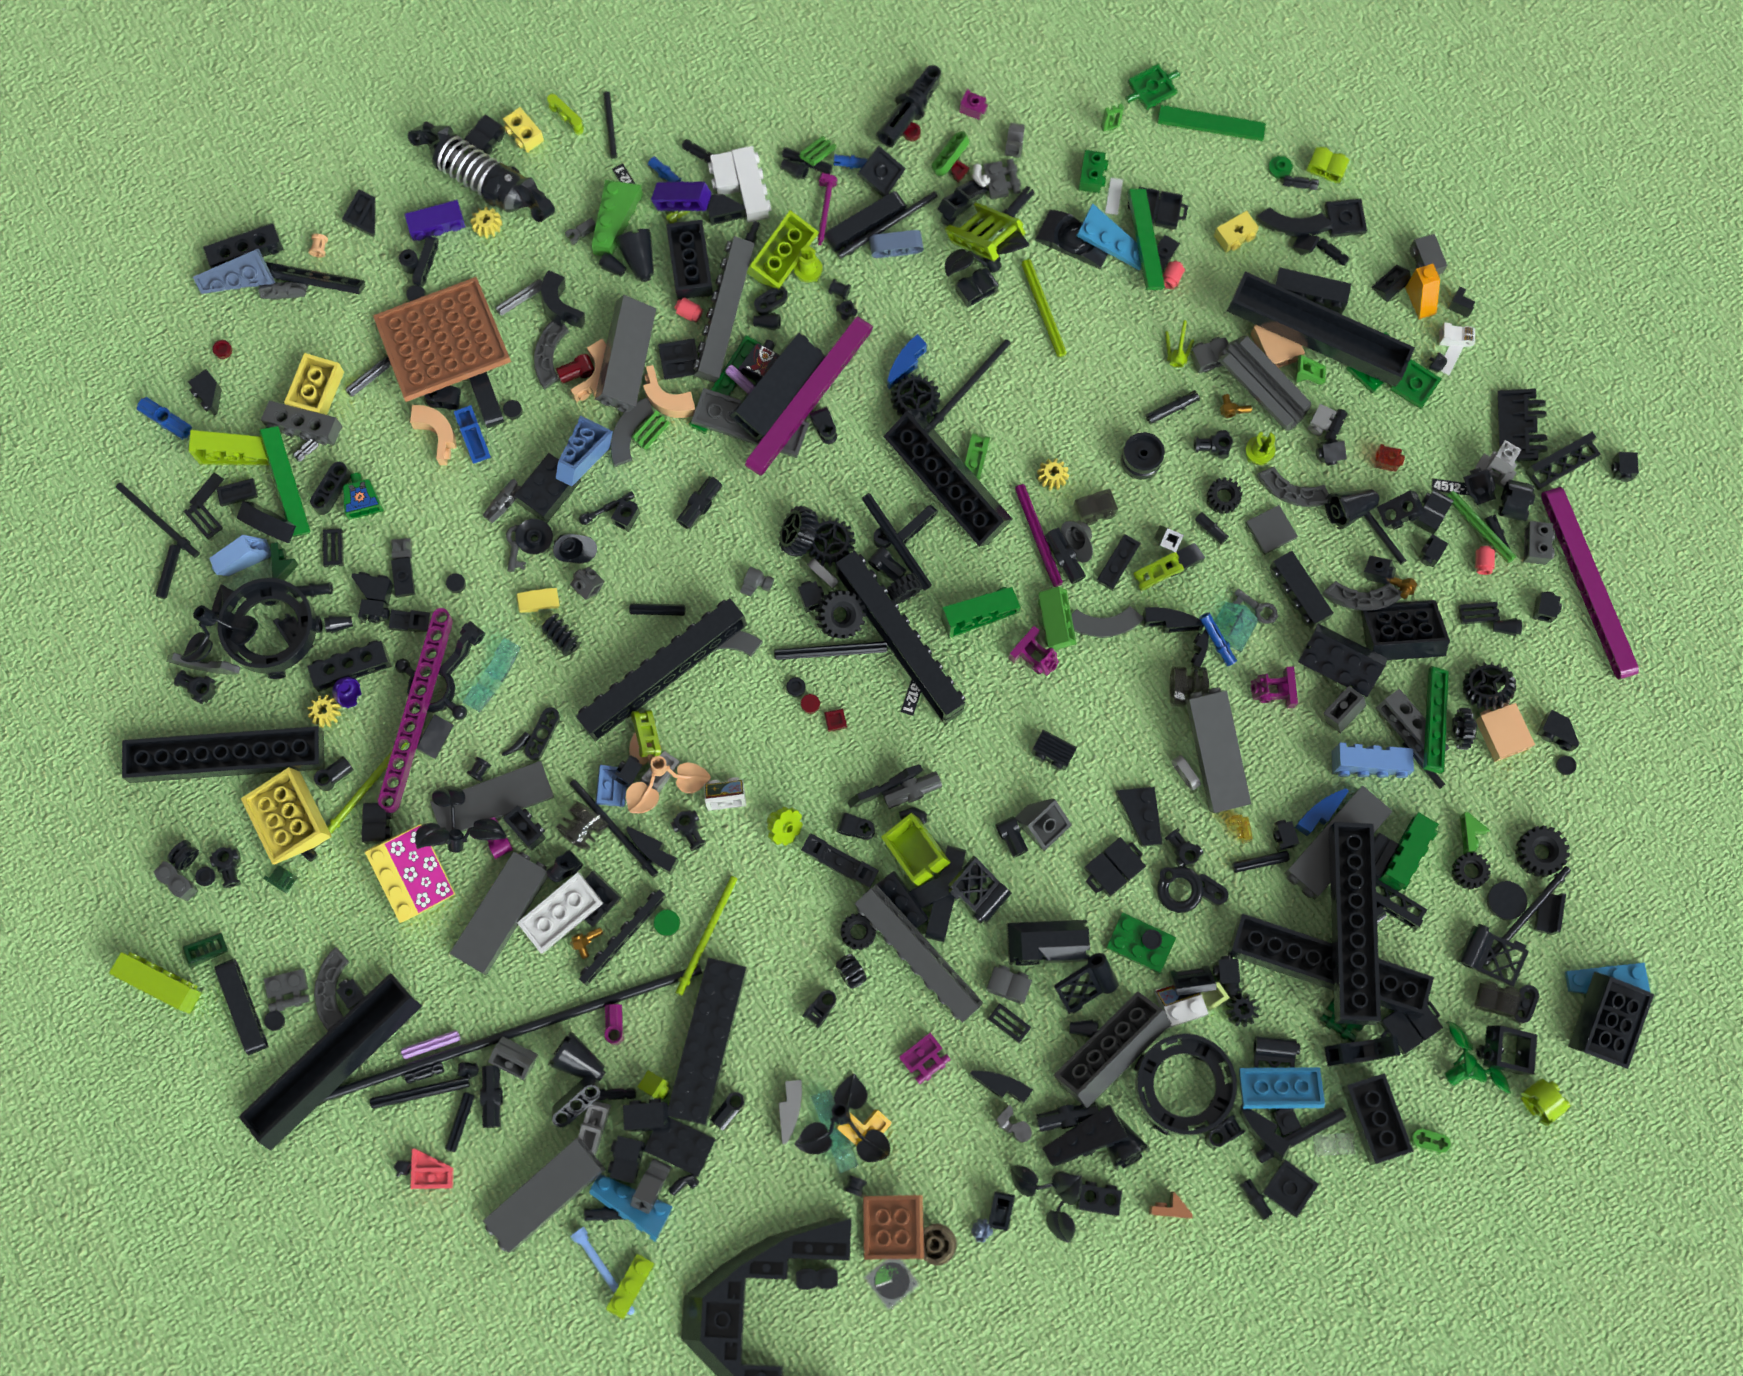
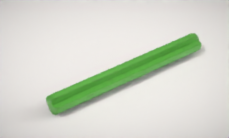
[1447,491,1516,563]

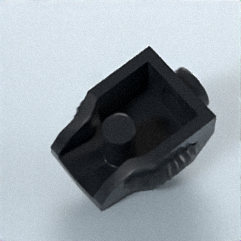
[1463,467,1496,505]

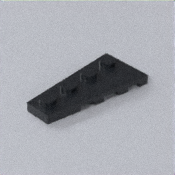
[1042,1104,1131,1167]

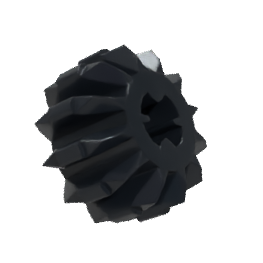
[836,954,866,989]
[1225,993,1260,1027]

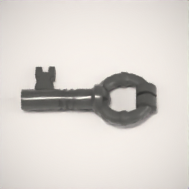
[506,525,526,572]
[1232,588,1279,624]

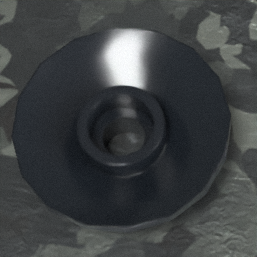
[515,519,553,555]

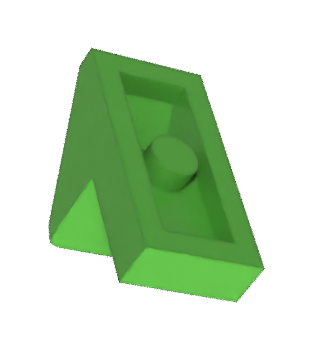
[1296,355,1326,385]
[1460,812,1490,854]

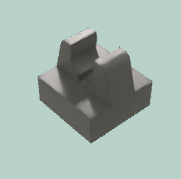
[391,538,412,560]

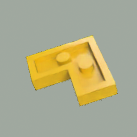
[835,1109,892,1146]

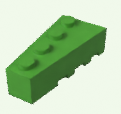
[592,180,643,256]

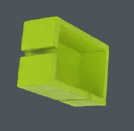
[881,813,951,886]

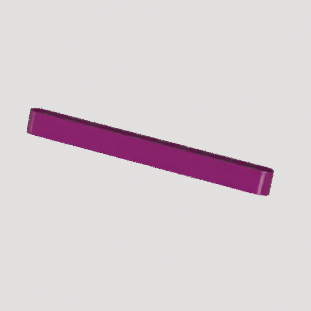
[745,316,873,476]
[1541,486,1639,680]
[378,608,453,813]

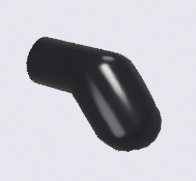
[899,807,928,824]

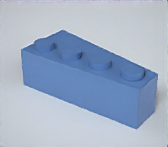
[556,415,613,486]
[1331,743,1414,778]

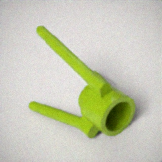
[1165,320,1194,368]

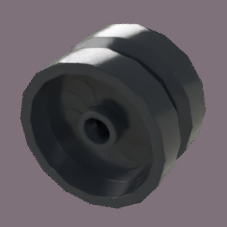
[1121,432,1165,480]

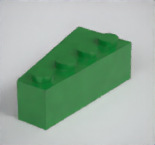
[941,587,1021,638]

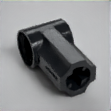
[867,546,907,582]
[314,756,354,791]
[995,816,1028,858]
[710,1092,746,1131]

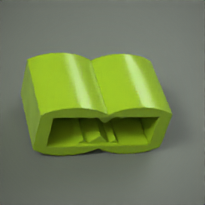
[1306,147,1350,183]

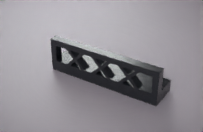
[1525,431,1601,490]
[1376,879,1427,930]

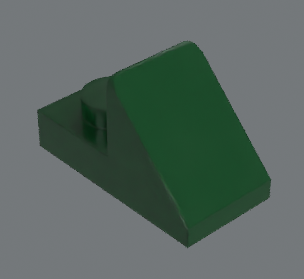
[270,542,298,580]

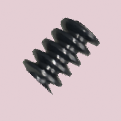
[542,613,582,656]

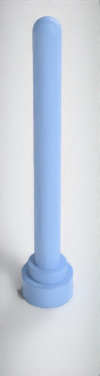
[570,1227,635,1315]

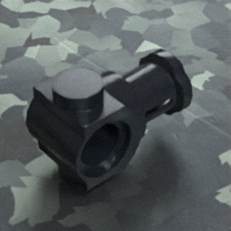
[1194,430,1233,459]
[174,670,216,704]
[670,810,707,851]
[1165,828,1204,867]
[209,847,241,888]

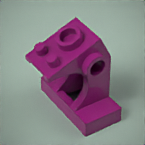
[1008,626,1059,676]
[1250,666,1298,709]

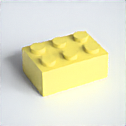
[284,353,344,415]

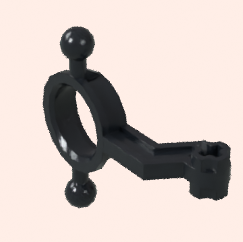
[395,621,486,720]

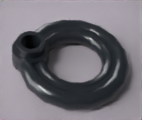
[1157,866,1203,913]

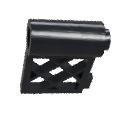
[948,856,1012,924]
[1458,924,1529,987]
[1053,953,1119,1014]
[1253,1036,1300,1068]

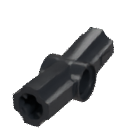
[1036,1102,1099,1132]

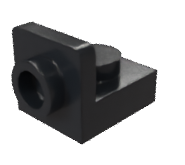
[1272,1108,1301,1136]

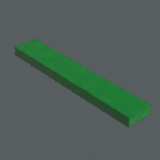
[1157,105,1266,142]
[1127,189,1165,290]
[689,335,762,434]
[259,426,311,537]
[1423,666,1449,774]

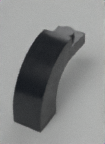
[541,270,585,329]
[1324,1035,1401,1067]

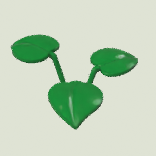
[1445,1021,1511,1094]

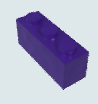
[651,181,712,211]
[405,200,466,241]

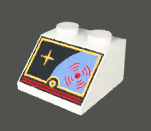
[704,777,746,811]
[1154,985,1208,1029]

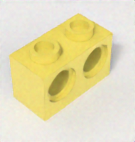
[503,107,544,153]

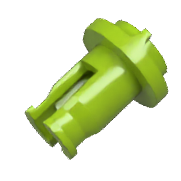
[794,246,823,282]
[1245,431,1276,465]

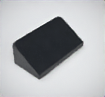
[1372,264,1411,302]
[417,715,454,759]

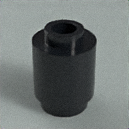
[399,249,419,274]

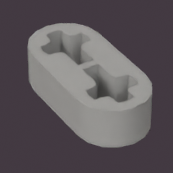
[807,558,839,588]
[1172,755,1201,790]

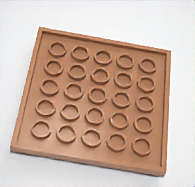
[373,277,511,402]

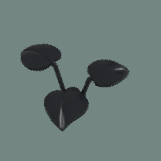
[945,219,1029,277]
[180,584,258,662]
[415,786,506,853]
[795,1073,891,1162]
[1011,1165,1082,1243]

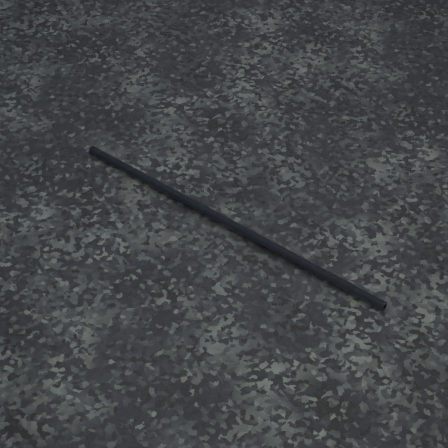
[322,964,703,1103]

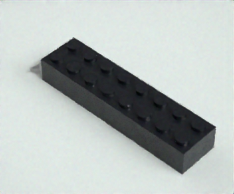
[883,410,1013,547]
[668,957,748,1126]

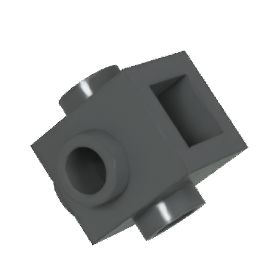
[570,567,605,600]

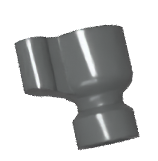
[740,566,775,597]

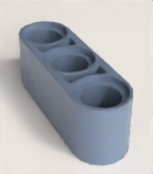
[869,230,924,258]

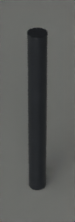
[603,91,617,159]
[1364,512,1407,565]

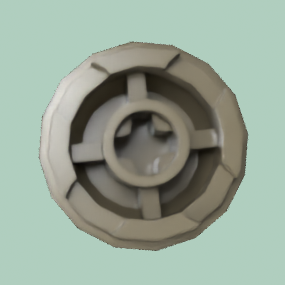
[923,1224,957,1266]

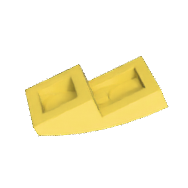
[516,588,560,613]

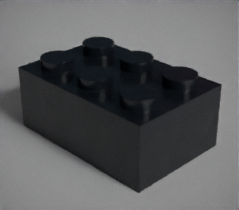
[514,453,581,523]

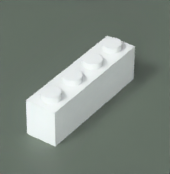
[732,146,771,222]

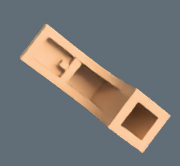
[571,339,606,403]
[643,365,695,418]
[410,405,457,466]

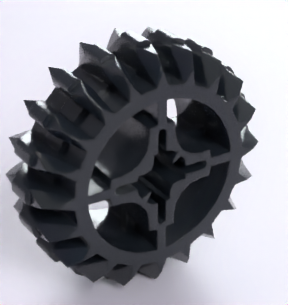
[890,373,940,420]
[779,506,819,557]
[807,516,856,567]
[1463,661,1516,711]

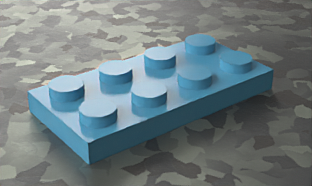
[1239,1067,1325,1109]

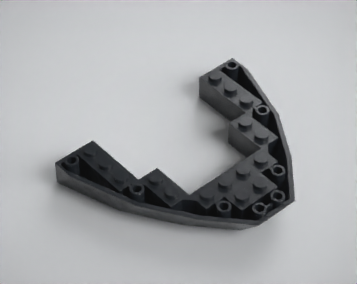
[681,1218,852,1376]

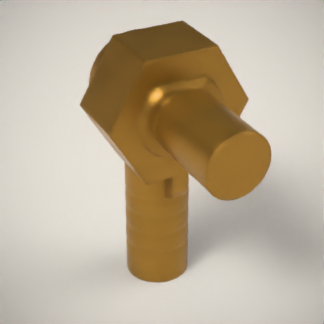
[1220,394,1252,418]
[1389,577,1417,599]
[570,927,603,959]

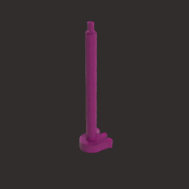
[817,173,838,246]

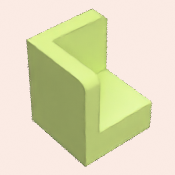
[1201,981,1230,1011]

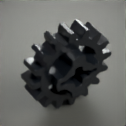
[1451,708,1477,750]

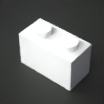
[708,152,739,195]

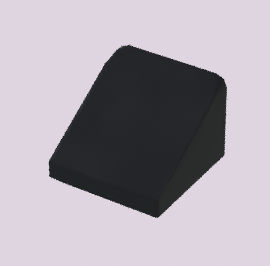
[1293,234,1320,255]

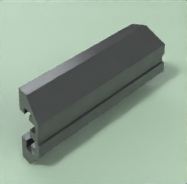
[1218,336,1311,431]

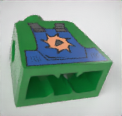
[343,473,384,520]

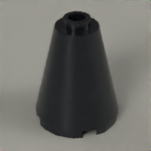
[615,229,654,282]
[1325,489,1380,529]
[548,1031,606,1082]
[1107,1112,1150,1171]

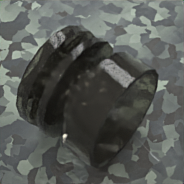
[1169,666,1209,707]
[555,801,608,852]

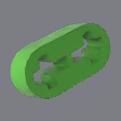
[1411,1129,1451,1153]

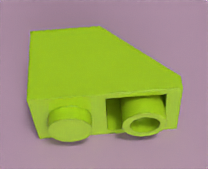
[637,1070,670,1099]

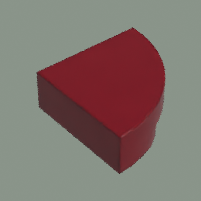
[952,159,970,183]

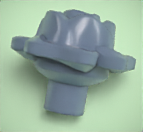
[971,1218,993,1243]

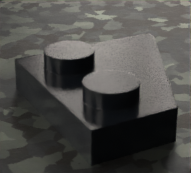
[342,189,376,237]

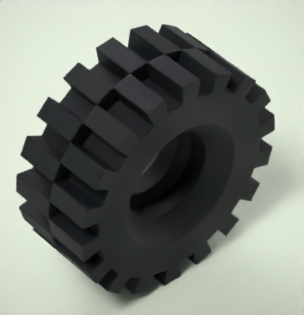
[815,590,866,639]
[1515,826,1570,877]

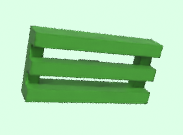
[1101,103,1124,132]
[799,136,836,166]
[631,410,670,450]

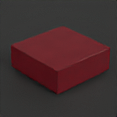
[824,709,847,732]

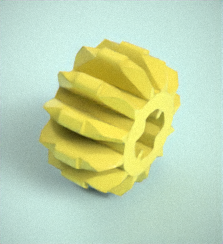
[471,206,502,238]
[1037,458,1069,490]
[308,695,341,728]

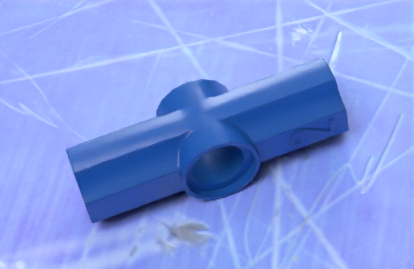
[137,397,192,440]

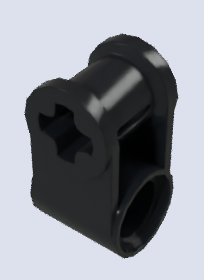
[424,386,461,410]
[809,406,837,444]
[836,813,875,840]
[547,850,584,882]
[802,990,837,1029]
[1205,1114,1246,1148]

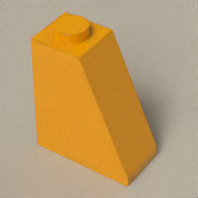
[1405,264,1440,320]

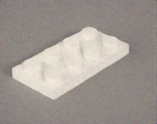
[517,872,603,954]

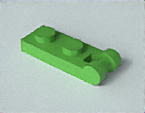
[965,433,990,481]

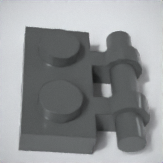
[983,159,1021,199]
[264,969,310,1012]

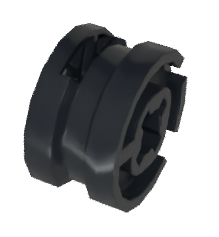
[167,840,199,871]

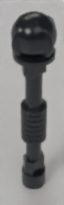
[579,491,635,525]

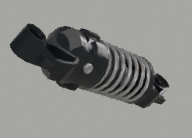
[408,121,555,222]

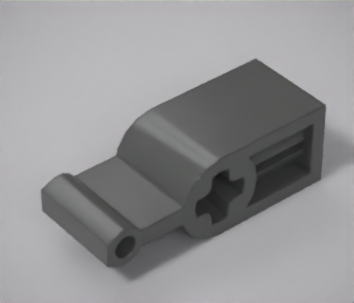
[630,1159,672,1214]

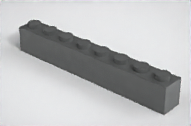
[693,236,755,383]
[855,885,983,1023]

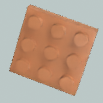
[863,1195,924,1260]

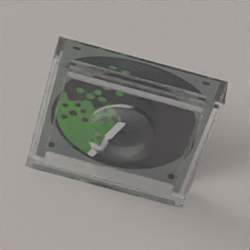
[864,1259,921,1311]

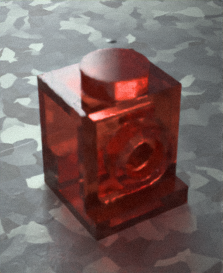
[1374,444,1405,472]

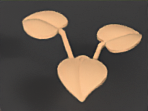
[626,732,711,814]

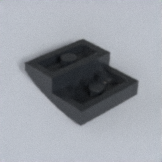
[658,338,698,380]
[584,871,622,927]

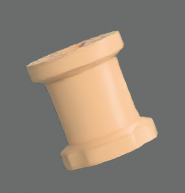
[309,234,328,258]

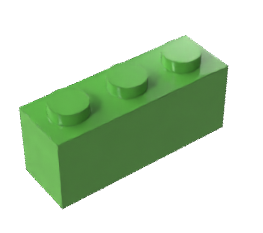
[1038,587,1077,650]

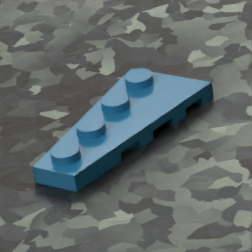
[1076,204,1142,270]
[1565,963,1650,994]
[589,1174,673,1242]

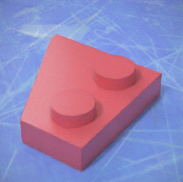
[411,1149,454,1189]

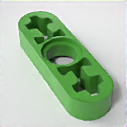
[931,131,970,176]

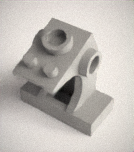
[1474,440,1521,488]

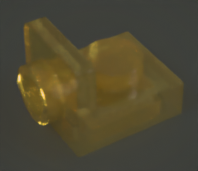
[1227,815,1253,844]

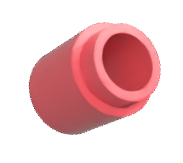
[1163,261,1185,289]
[675,297,703,322]
[1475,546,1495,575]

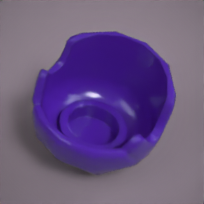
[332,677,362,708]

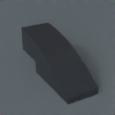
[937,180,989,221]
[237,501,296,543]
[1143,607,1204,633]
[626,826,678,875]
[969,1070,1033,1104]
[1239,1105,1291,1162]

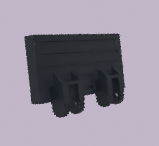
[1498,388,1548,461]

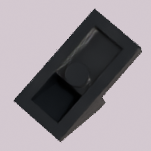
[988,1191,1015,1231]

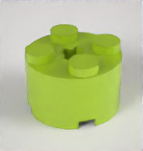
[1521,1078,1571,1126]

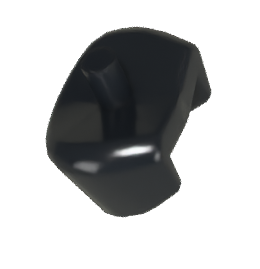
[1429,352,1447,372]
[458,1062,479,1079]
[393,1160,411,1177]

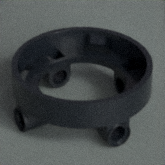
[217,578,323,679]
[1134,1034,1237,1136]

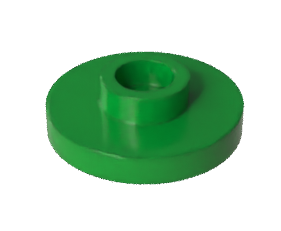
[1268,155,1293,179]
[654,910,680,936]

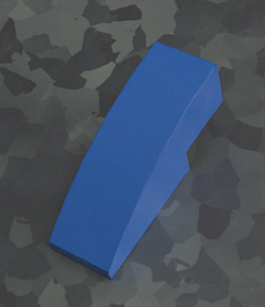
[887,334,927,390]
[453,405,491,464]
[1294,789,1349,836]

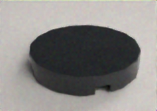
[1487,881,1528,920]

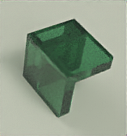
[263,865,298,894]

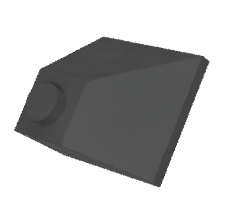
[1015,798,1072,851]

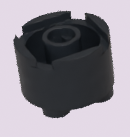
[1498,479,1535,521]

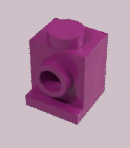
[959,89,988,120]

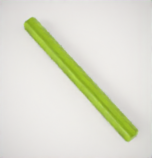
[1021,259,1067,358]

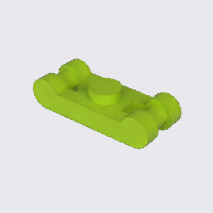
[547,94,584,135]
[1133,552,1184,591]
[631,710,661,757]

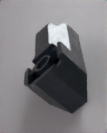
[1006,920,1090,966]

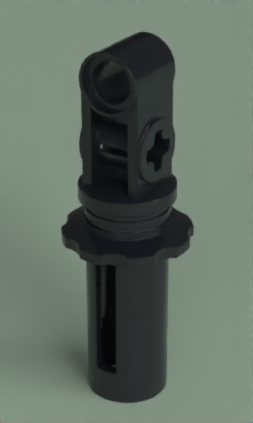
[876,65,941,147]

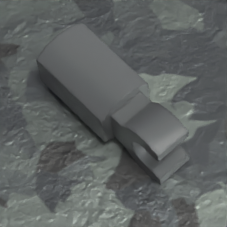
[565,218,596,245]

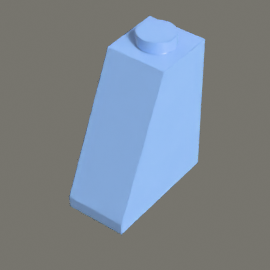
[209,535,271,576]

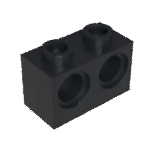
[1377,490,1425,530]
[1077,1181,1122,1216]

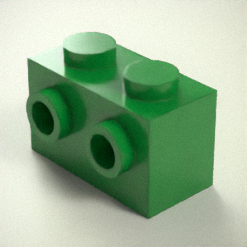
[1079,150,1109,193]

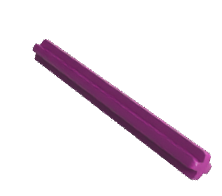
[1015,484,1063,587]

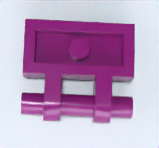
[899,1033,951,1085]

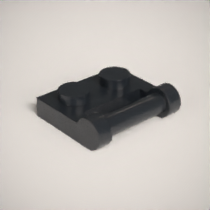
[1169,965,1216,996]

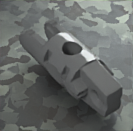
[259,282,308,299]
[483,479,521,523]

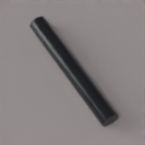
[1402,742,1446,789]

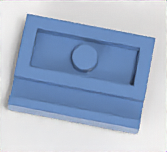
[595,765,626,807]

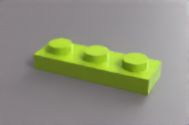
[605,1254,654,1320]

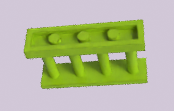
[945,202,1026,261]

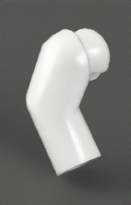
[972,164,990,187]

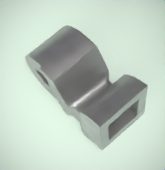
[1005,122,1025,158]
[995,1105,1032,1143]

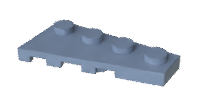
[193,248,275,294]

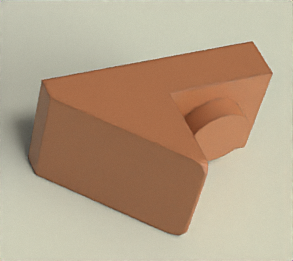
[1149,1191,1193,1219]

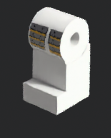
[1439,322,1475,347]

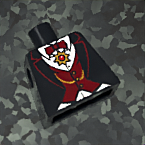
[738,339,779,382]

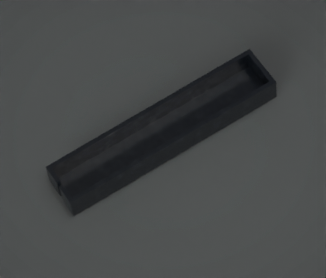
[1227,271,1415,387]
[836,551,966,725]
[238,973,422,1151]

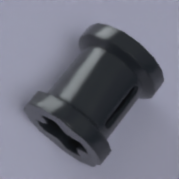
[828,278,851,300]
[467,757,492,782]

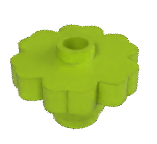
[767,807,803,846]

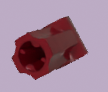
[556,354,595,384]

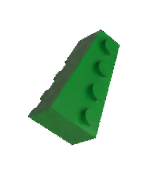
[1378,812,1439,892]

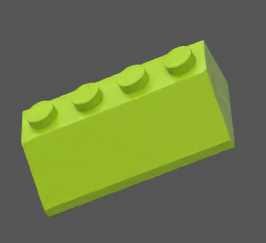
[747,210,819,289]

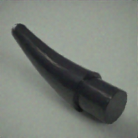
[502,731,531,756]

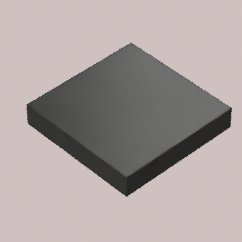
[1246,505,1298,555]

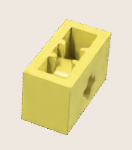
[1214,211,1259,253]

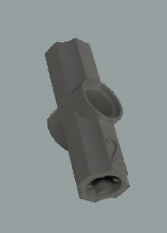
[882,771,942,809]

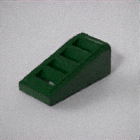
[182,933,228,968]

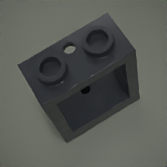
[1483,1025,1538,1075]

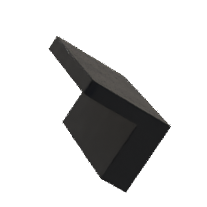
[1534,893,1566,935]

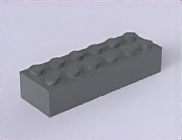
[1054,991,1172,1108]

